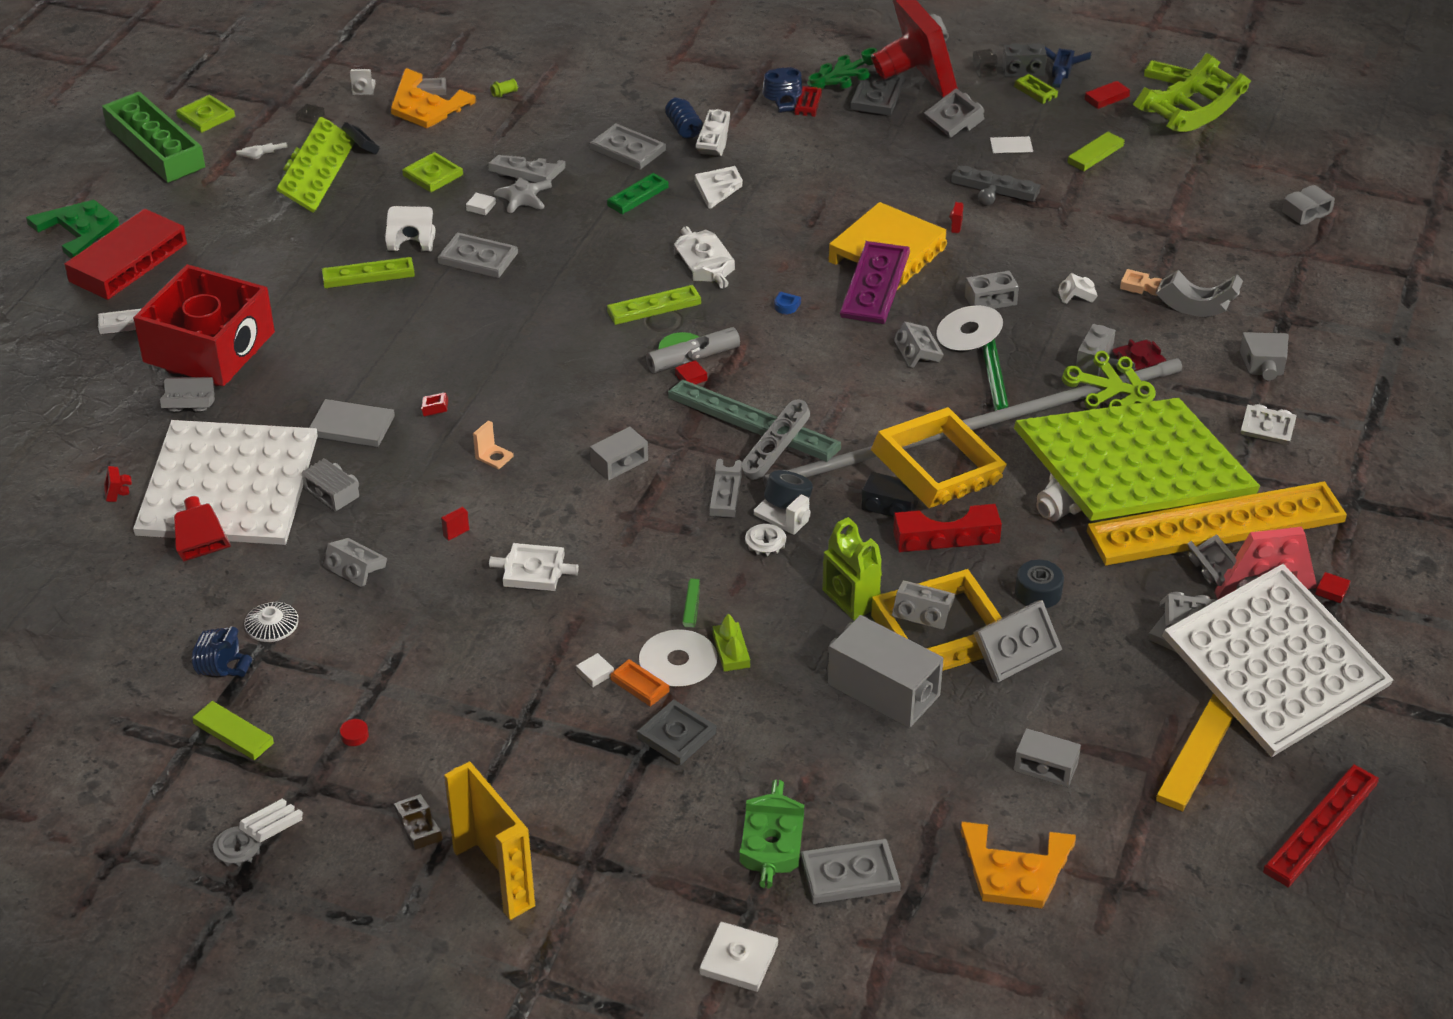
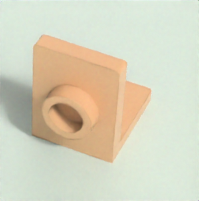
[473,421,514,469]

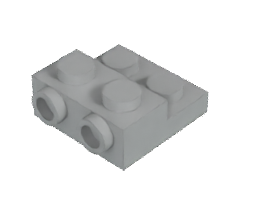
[924,89,985,138]

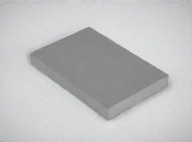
[590,124,666,170]
[437,233,518,278]
[309,399,395,447]
[973,600,1062,682]
[801,839,901,904]

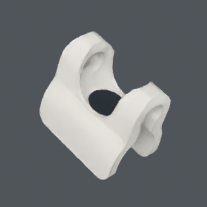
[385,206,436,251]

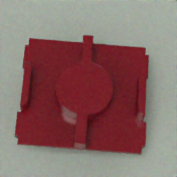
[1112,339,1166,371]

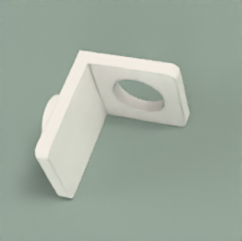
[350,69,375,95]

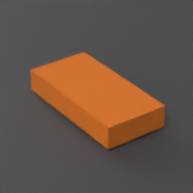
[610,659,669,707]

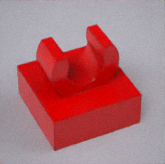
[104,466,132,502]

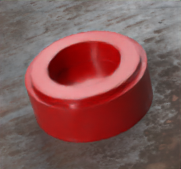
[340,719,369,746]

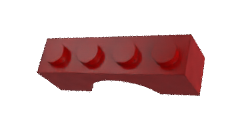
[893,504,1002,552]

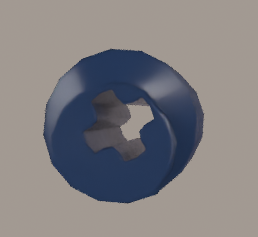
[665,97,703,138]

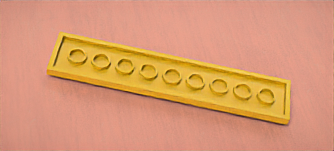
[1087,481,1347,566]

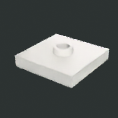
[700,922,778,992]

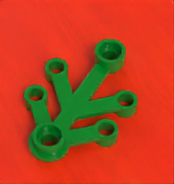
[808,48,877,89]

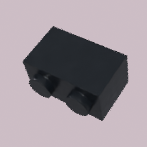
[861,471,919,517]

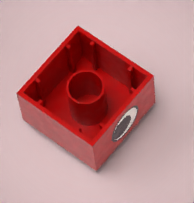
[133,264,275,386]

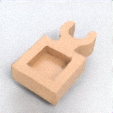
[1120,269,1162,296]

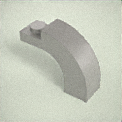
[1156,270,1243,317]

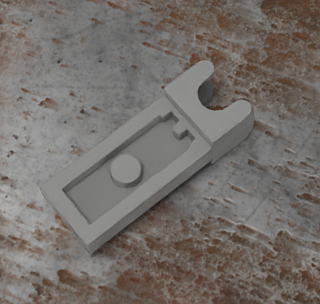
[710,459,742,517]

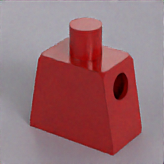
[174,496,231,562]

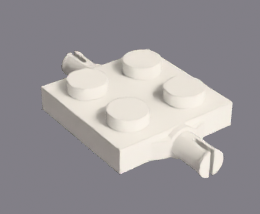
[489,543,579,591]

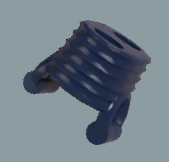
[762,67,802,113]
[192,626,252,676]

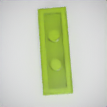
[1067,132,1124,171]
[192,701,274,760]

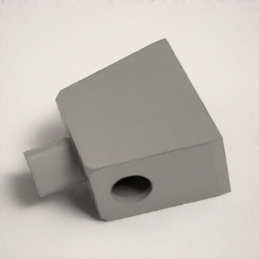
[1240,332,1289,380]

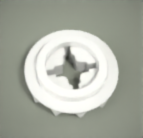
[745,524,786,556]

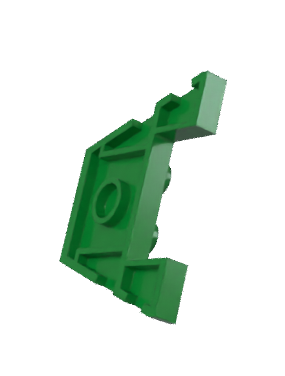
[26,199,119,259]

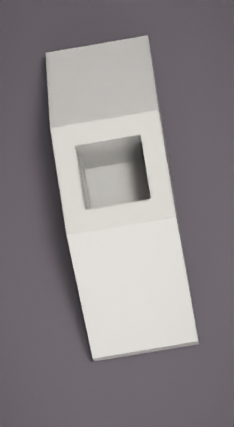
[696,109,730,156]

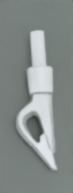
[236,142,287,159]

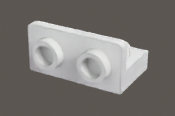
[1241,404,1296,445]

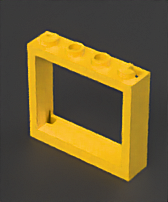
[871,407,1007,508]
[871,569,1002,671]

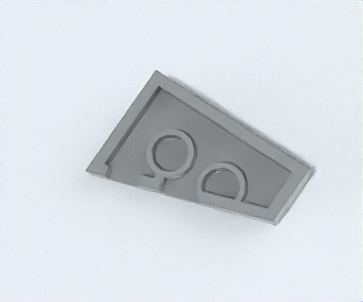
[489,155,565,183]

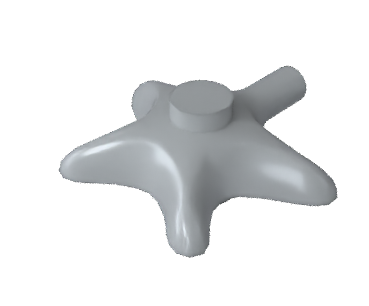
[494,177,552,213]

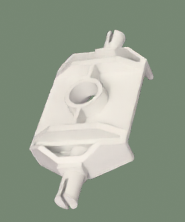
[674,227,735,289]

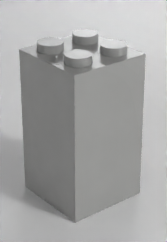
[827,615,944,728]

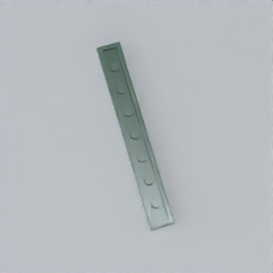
[668,379,841,462]

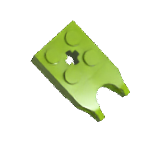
[822,517,882,621]

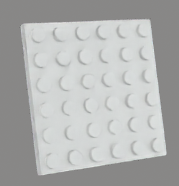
[133,420,318,545]
[1162,564,1393,757]

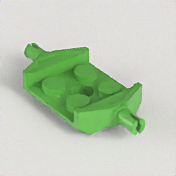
[740,780,804,888]

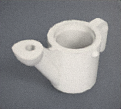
[1036,474,1081,521]

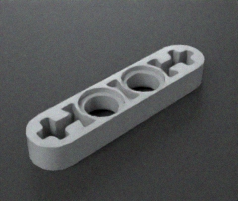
[742,399,810,480]

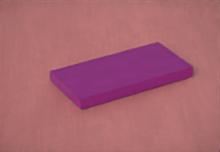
[840,241,910,324]

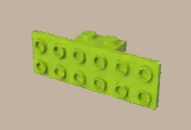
[276,117,355,213]

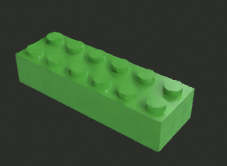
[102,91,205,183]

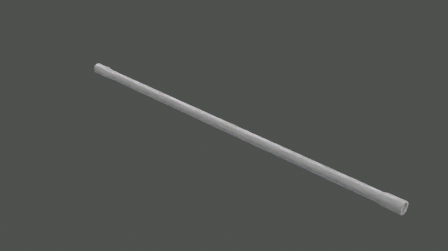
[763,358,1182,488]

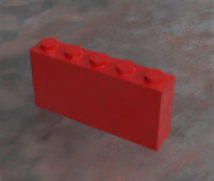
[65,209,187,300]

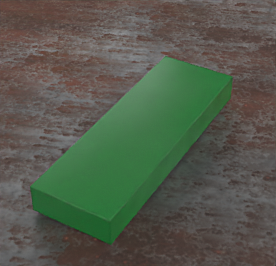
[607,173,669,215]

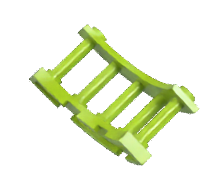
[1133,52,1251,132]

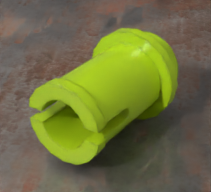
[490,78,518,98]

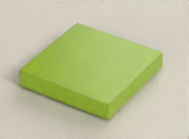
[176,95,235,133]
[402,152,463,192]

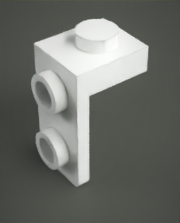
[754,494,810,535]

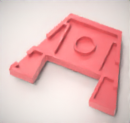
[1215,527,1317,600]

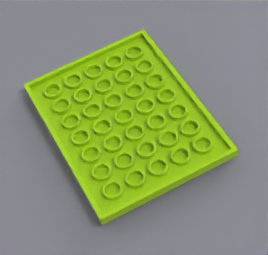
[1014,398,1260,521]

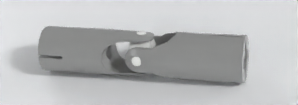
[646,327,740,373]

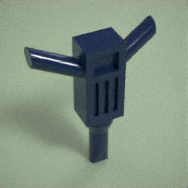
[1045,46,1092,88]

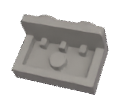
[160,377,215,411]
[1187,534,1237,586]

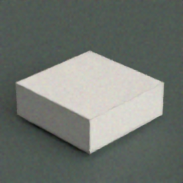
[466,193,496,215]
[576,653,614,687]

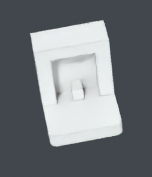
[1058,273,1098,304]

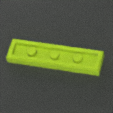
[1144,61,1228,95]
[322,257,415,288]
[607,285,701,325]

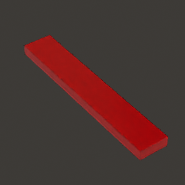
[1263,764,1379,888]

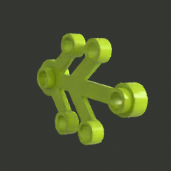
[1062,351,1156,410]

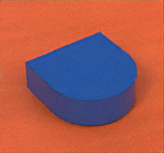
[775,292,801,314]

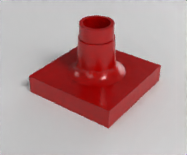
[871,0,958,98]

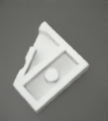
[694,166,743,209]

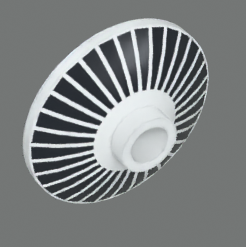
[245,602,299,642]

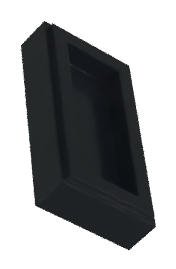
[341,122,380,154]

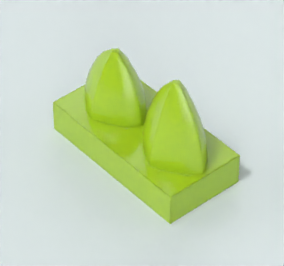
[712,614,750,672]

